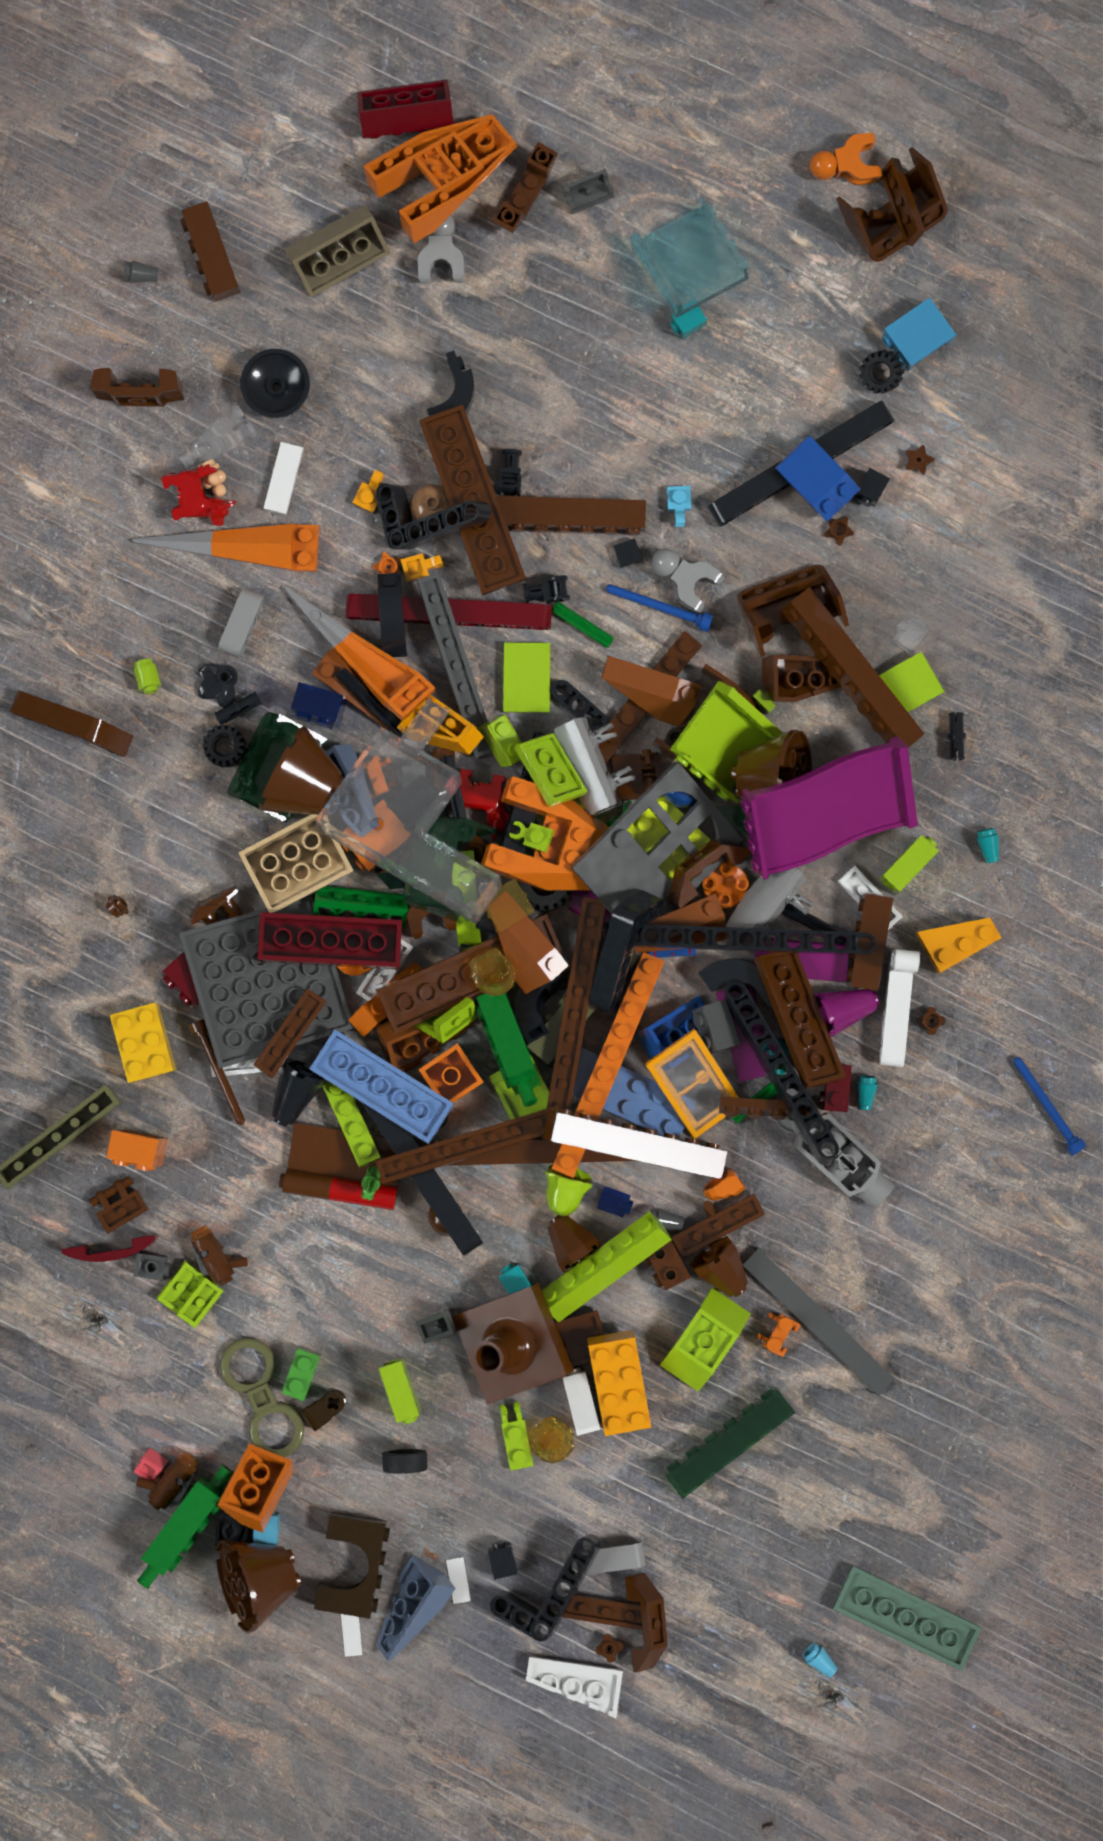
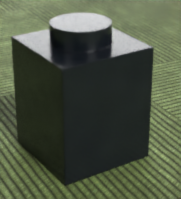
[855,468,890,507]
[488,1541,518,1580]

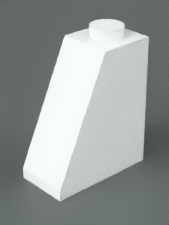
[563,1367,600,1436]

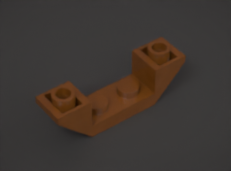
[492,142,558,233]
[668,840,752,908]
[625,1573,668,1673]

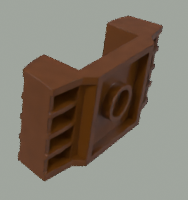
[90,368,184,407]

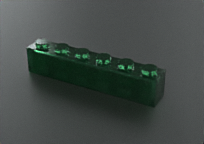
[665,1388,795,1499]

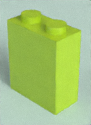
[879,835,939,895]
[378,1357,421,1425]

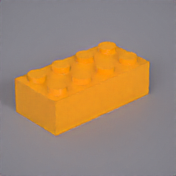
[587,1329,652,1436]

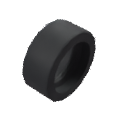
[382,1449,428,1474]

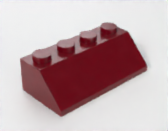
[357,79,454,139]

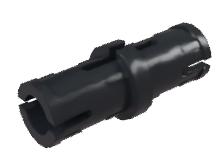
[214,691,262,725]
[948,712,966,761]

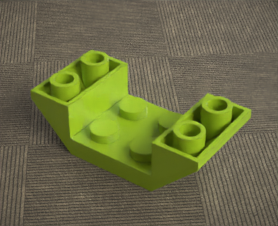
[659,1287,751,1392]

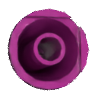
[814,989,879,1037]

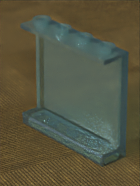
[630,198,750,319]

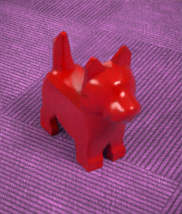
[161,464,236,526]
[452,769,509,841]

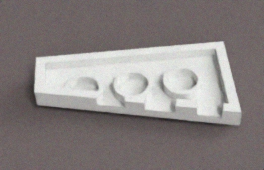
[526,1655,623,1718]

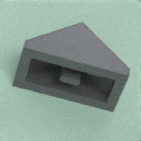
[416,1308,458,1344]

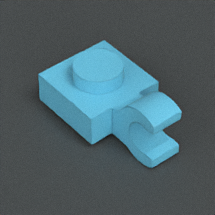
[667,486,691,527]

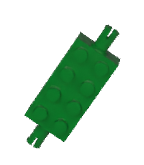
[475,987,541,1107]
[137,1464,234,1589]

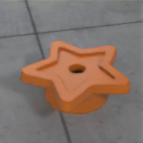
[373,552,402,574]

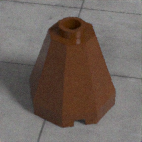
[548,1215,603,1274]
[690,1236,748,1297]

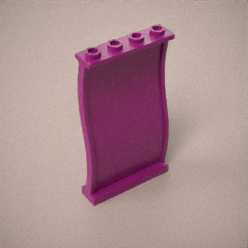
[741,736,918,880]

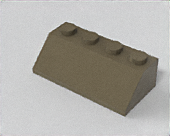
[284,205,391,298]

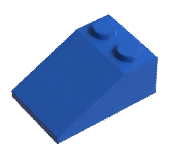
[775,435,861,522]
[634,996,704,1071]

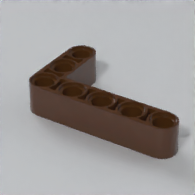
[9,690,134,757]

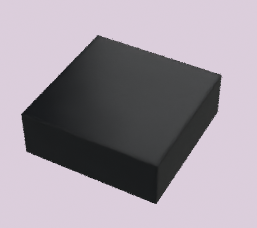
[613,538,643,569]

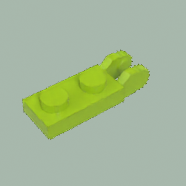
[500,1401,534,1471]

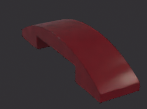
[61,1234,158,1262]

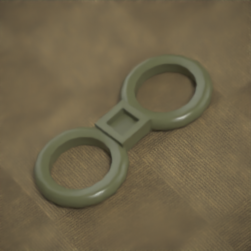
[220,1337,305,1457]

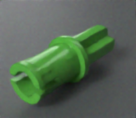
[361,1166,380,1201]

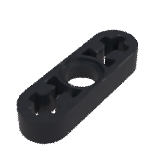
[551,680,607,731]

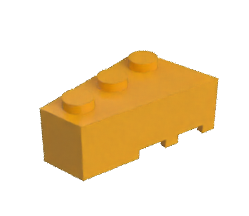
[397,695,484,755]
[914,918,1002,974]

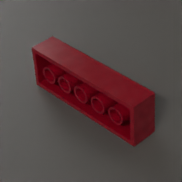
[257,912,402,970]

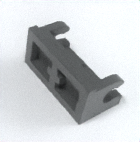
[563,169,614,215]

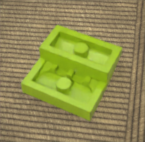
[879,652,945,713]
[156,1260,224,1328]

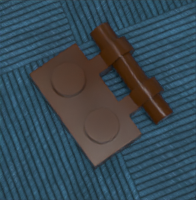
[89,1176,149,1234]

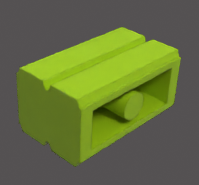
[478,714,522,768]

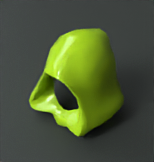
[545,1163,593,1216]

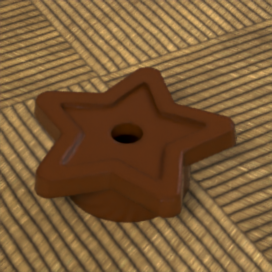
[905,445,934,475]
[824,516,854,545]

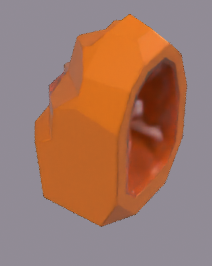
[703,1168,746,1201]

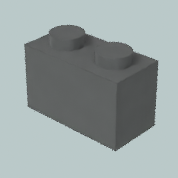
[692,1000,740,1054]

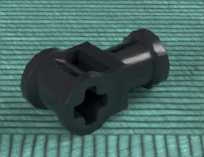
[497,449,522,496]
[523,575,570,603]

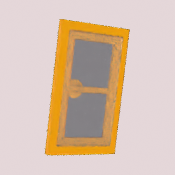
[645,1029,739,1139]

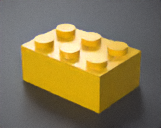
[110,1003,177,1083]

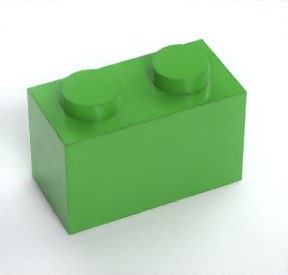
[282,1346,322,1401]

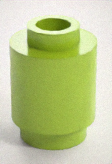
[133,659,161,695]

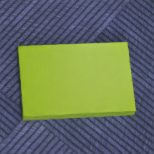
[503,643,550,713]
[514,733,588,807]

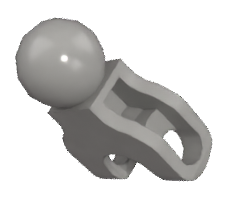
[418,215,464,283]
[652,548,725,614]

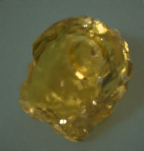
[470,948,515,996]
[529,1415,574,1463]

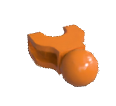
[810,133,883,186]

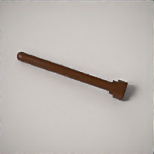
[189,1019,245,1125]

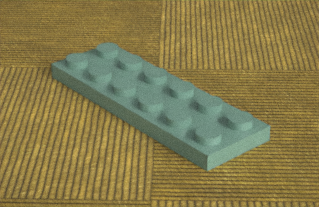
[832,1565,982,1671]

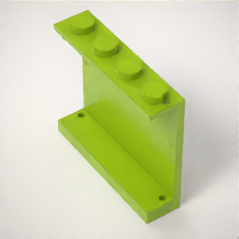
[670,681,784,804]

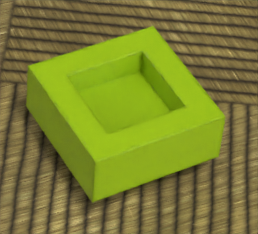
[752,689,776,715]

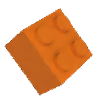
[418,1043,484,1103]

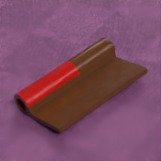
[279,1122,399,1211]

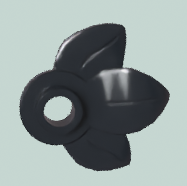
[198,664,238,708]

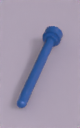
[606,584,714,633]
[1013,1057,1087,1156]

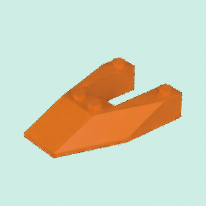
[363,114,517,243]
[480,776,609,891]

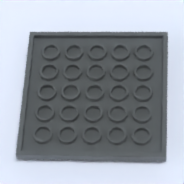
[179,894,354,1069]

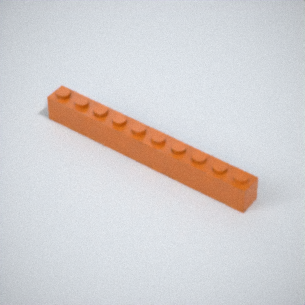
[551,952,665,1179]

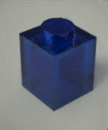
[596,1185,634,1218]

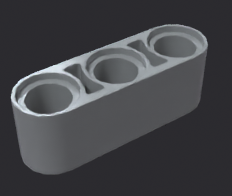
[218,588,265,658]
[576,1541,646,1575]

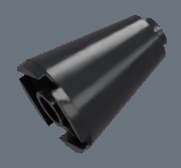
[272,1058,326,1127]

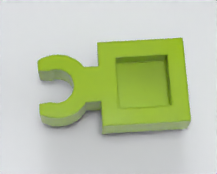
[509,821,555,854]

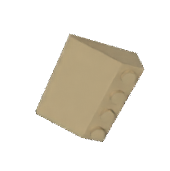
[238,813,354,913]

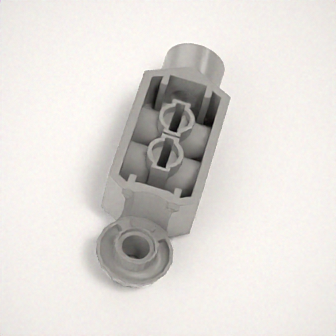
[775,1094,895,1209]

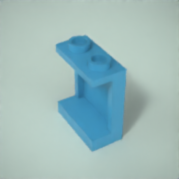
[882,297,956,371]

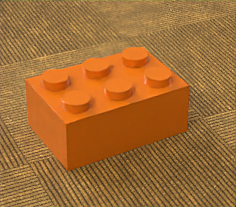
[106,1129,168,1171]

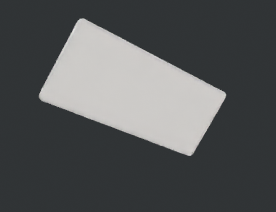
[446,1557,471,1604]
[341,1614,362,1657]

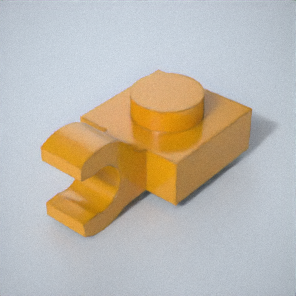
[352,470,385,514]
[400,553,444,583]

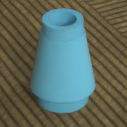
[803,1643,838,1678]

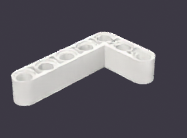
[879,949,920,1067]

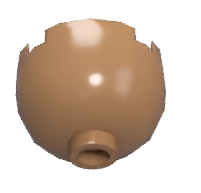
[410,484,450,528]

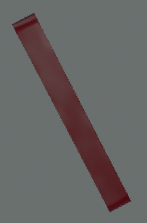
[345,594,552,630]

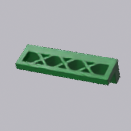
[312,886,408,931]

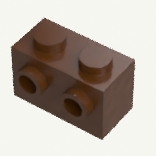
[645,1241,691,1290]

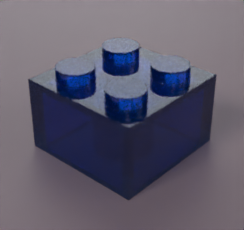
[291,682,347,730]

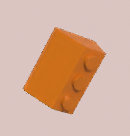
[218,1443,293,1533]

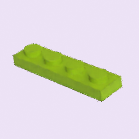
[322,1081,381,1169]

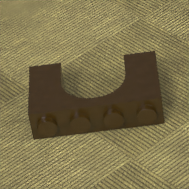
[314,1512,390,1619]

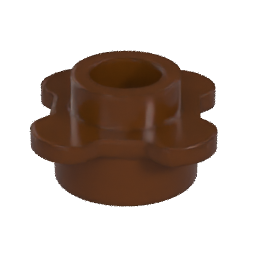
[106,895,129,918]
[917,1007,945,1035]
[595,1634,623,1663]

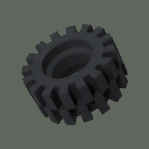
[859,350,904,394]
[202,724,246,768]

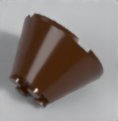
[259,726,346,815]
[732,729,812,798]
[216,1539,301,1634]

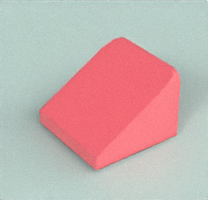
[133,1448,168,1481]

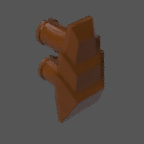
[189,886,244,925]

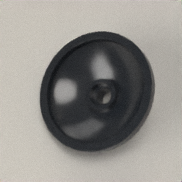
[240,349,310,418]

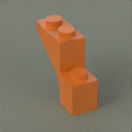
[348,961,422,1037]

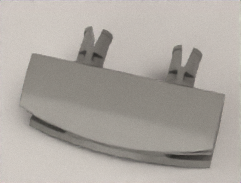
[554,717,635,815]
[726,867,814,953]

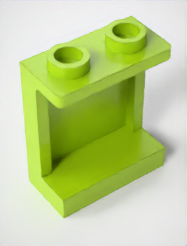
[414,997,477,1044]
[489,1055,549,1120]

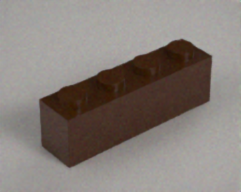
[180,201,241,302]
[846,893,894,991]

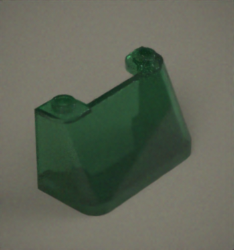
[227,712,327,823]

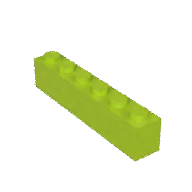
[542,1211,672,1322]

